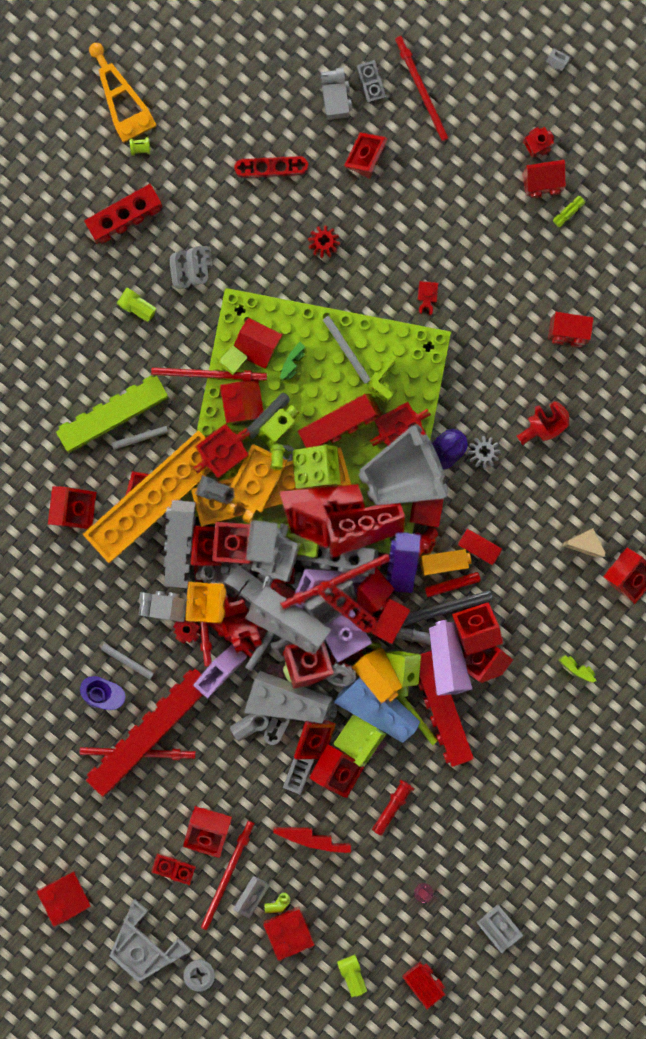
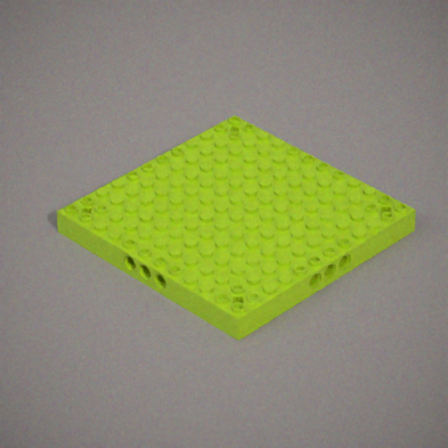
[183,288,451,555]

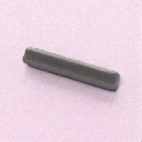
[246,393,290,439]

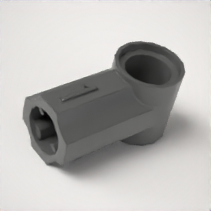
[195,476,235,504]

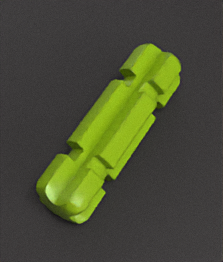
[553,196,585,227]

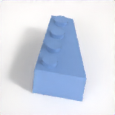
[334,675,420,743]

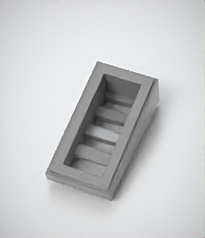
[283,759,314,795]

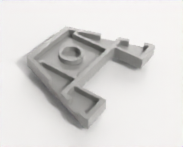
[109,899,191,982]

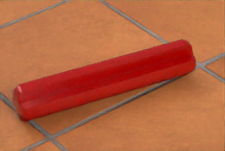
[425,572,481,597]

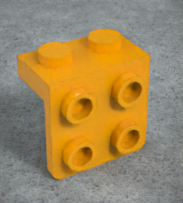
[185,582,226,623]

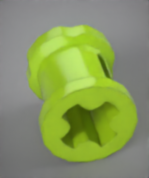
[130,137,150,156]

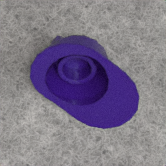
[432,429,468,470]
[80,676,125,711]

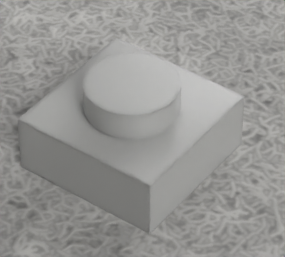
[546,48,570,71]

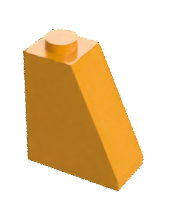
[419,549,471,576]
[352,647,402,704]

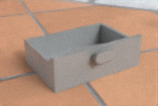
[303,573,357,625]

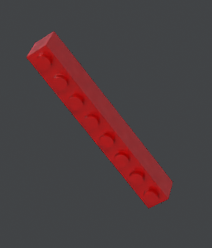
[86,668,204,797]

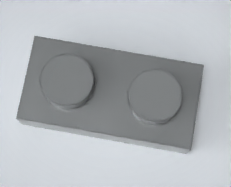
[233,876,270,918]

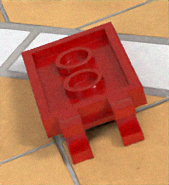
[221,585,263,653]

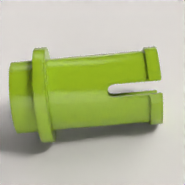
[270,444,285,470]

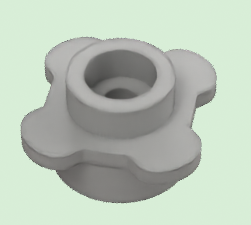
[196,565,215,583]

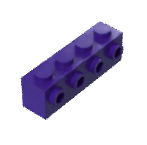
[386,533,420,593]

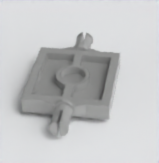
[251,524,300,588]

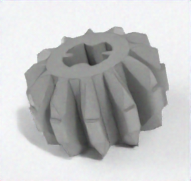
[467,436,500,469]

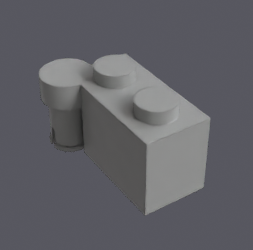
[321,68,352,120]
[138,591,187,622]

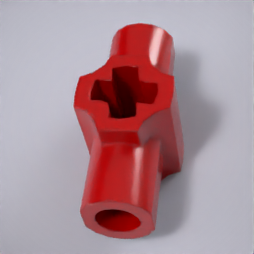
[415,527,438,559]

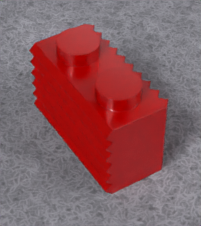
[402,961,445,1009]

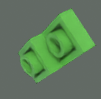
[280,342,305,381]

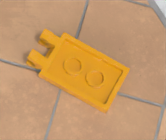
[225,444,287,524]

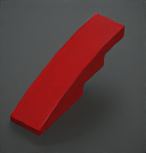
[273,827,351,853]

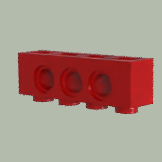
[84,183,163,244]

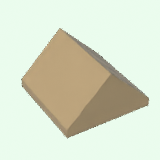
[563,529,605,558]

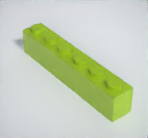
[56,375,169,453]

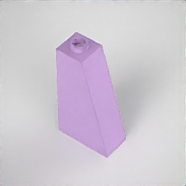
[295,569,365,612]
[429,620,472,696]

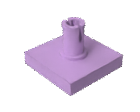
[325,609,372,663]

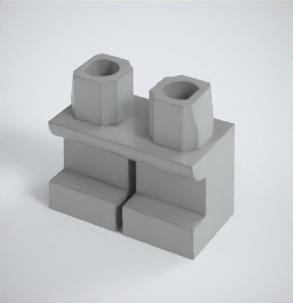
[223,563,265,610]

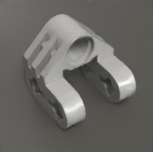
[170,246,213,289]

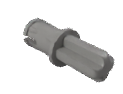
[395,628,431,645]

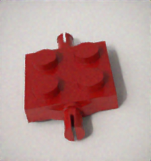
[370,402,431,447]
[193,423,251,478]

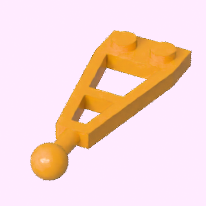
[89,43,157,143]

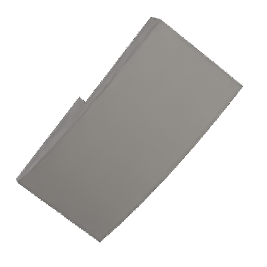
[356,60,386,102]

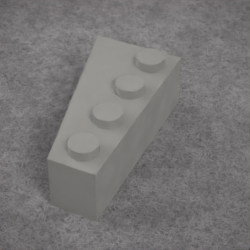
[163,500,196,588]
[245,586,331,654]
[244,671,332,723]

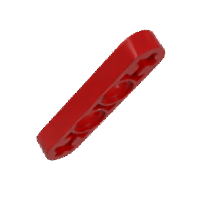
[234,156,308,178]
[317,581,376,633]

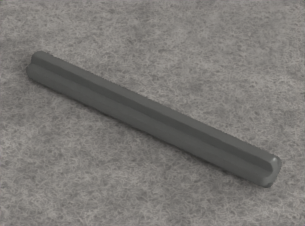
[402,591,493,626]

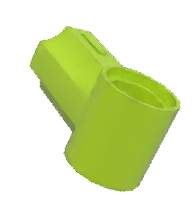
[116,288,157,323]
[337,955,367,997]

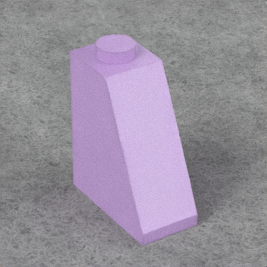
[193,644,247,698]

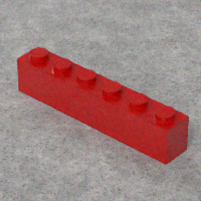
[418,650,474,767]

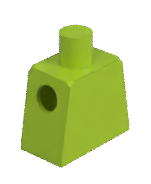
[257,405,299,449]
[385,651,421,697]

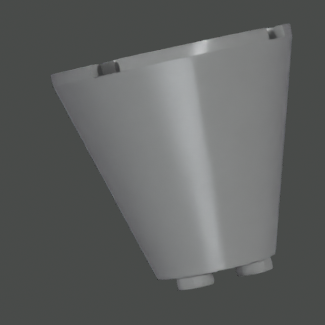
[359,425,448,505]

